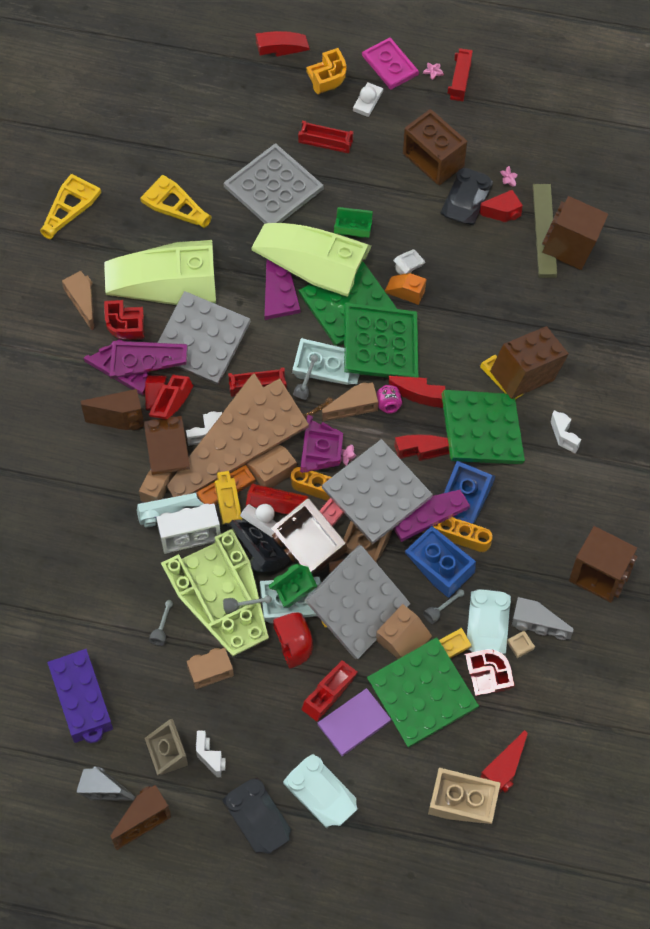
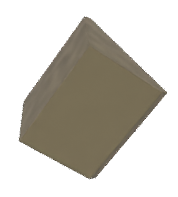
[145,719,188,775]

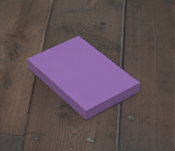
[317,688,391,756]

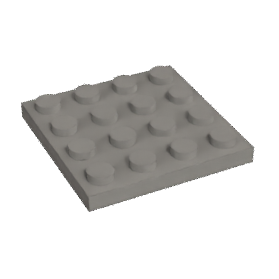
[223,143,324,224]
[158,291,251,385]
[322,439,433,544]
[304,545,411,659]

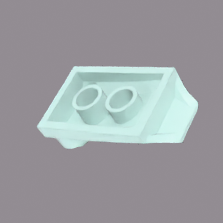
[292,338,359,385]
[137,493,204,527]
[260,577,322,623]
[467,590,511,654]
[283,754,358,828]

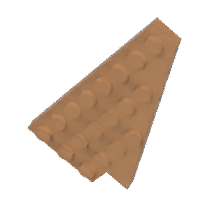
[167,373,309,497]

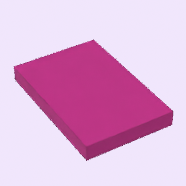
[362,38,419,90]

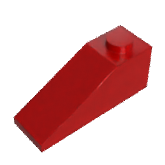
[480,730,528,795]

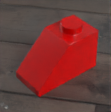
[480,190,523,222]

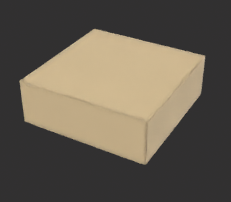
[507,631,535,658]

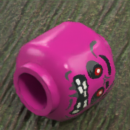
[376,385,402,413]

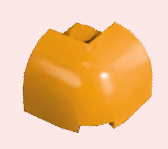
[307,48,346,94]

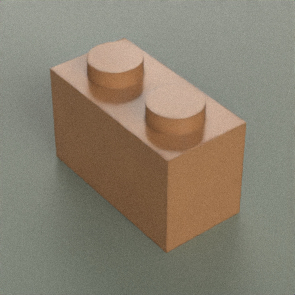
[187,648,234,689]

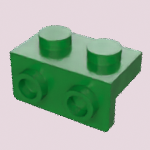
[334,207,373,238]
[268,564,318,608]

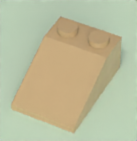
[428,768,500,824]

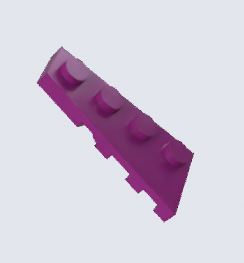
[264,259,300,320]
[109,341,188,379]
[393,490,470,542]

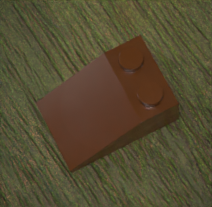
[80,389,144,430]
[144,416,190,475]
[110,785,171,850]

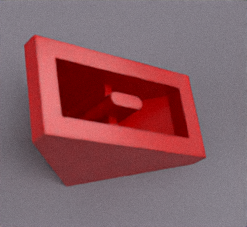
[145,376,167,410]

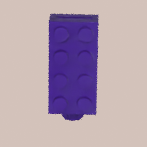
[47,649,113,743]

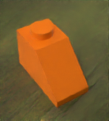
[385,273,426,305]

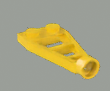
[40,174,101,239]
[140,175,211,228]

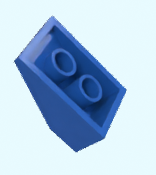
[444,461,496,524]
[405,526,476,598]

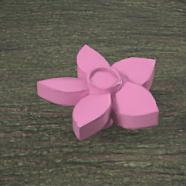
[423,63,444,80]
[500,166,517,187]
[340,445,356,465]

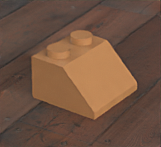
[244,445,297,488]
[343,521,393,563]
[376,604,432,659]

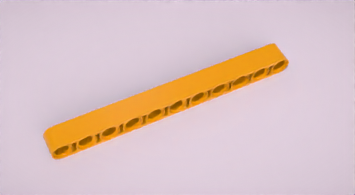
[291,467,492,552]

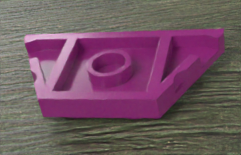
[84,339,148,396]
[300,415,343,473]

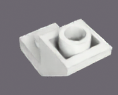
[551,410,581,453]
[186,411,222,446]
[196,731,226,777]

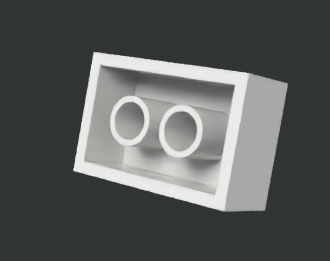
[156,504,221,554]

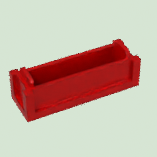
[447,48,473,101]
[298,121,353,153]
[228,368,287,397]
[246,484,308,514]

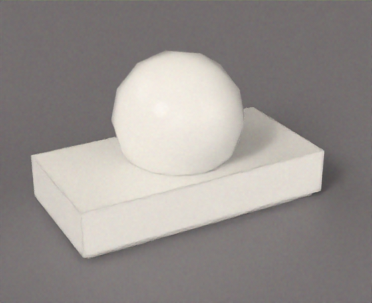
[353,82,383,117]
[393,249,425,275]
[240,504,277,537]

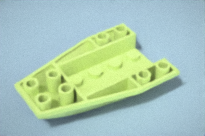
[252,223,372,297]
[105,240,216,305]
[161,529,269,657]

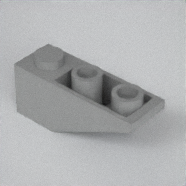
[512,597,573,640]

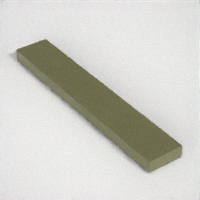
[532,184,557,278]

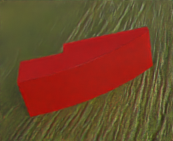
[256,31,309,57]
[149,375,193,419]
[389,376,445,408]
[394,435,450,461]
[301,660,358,722]

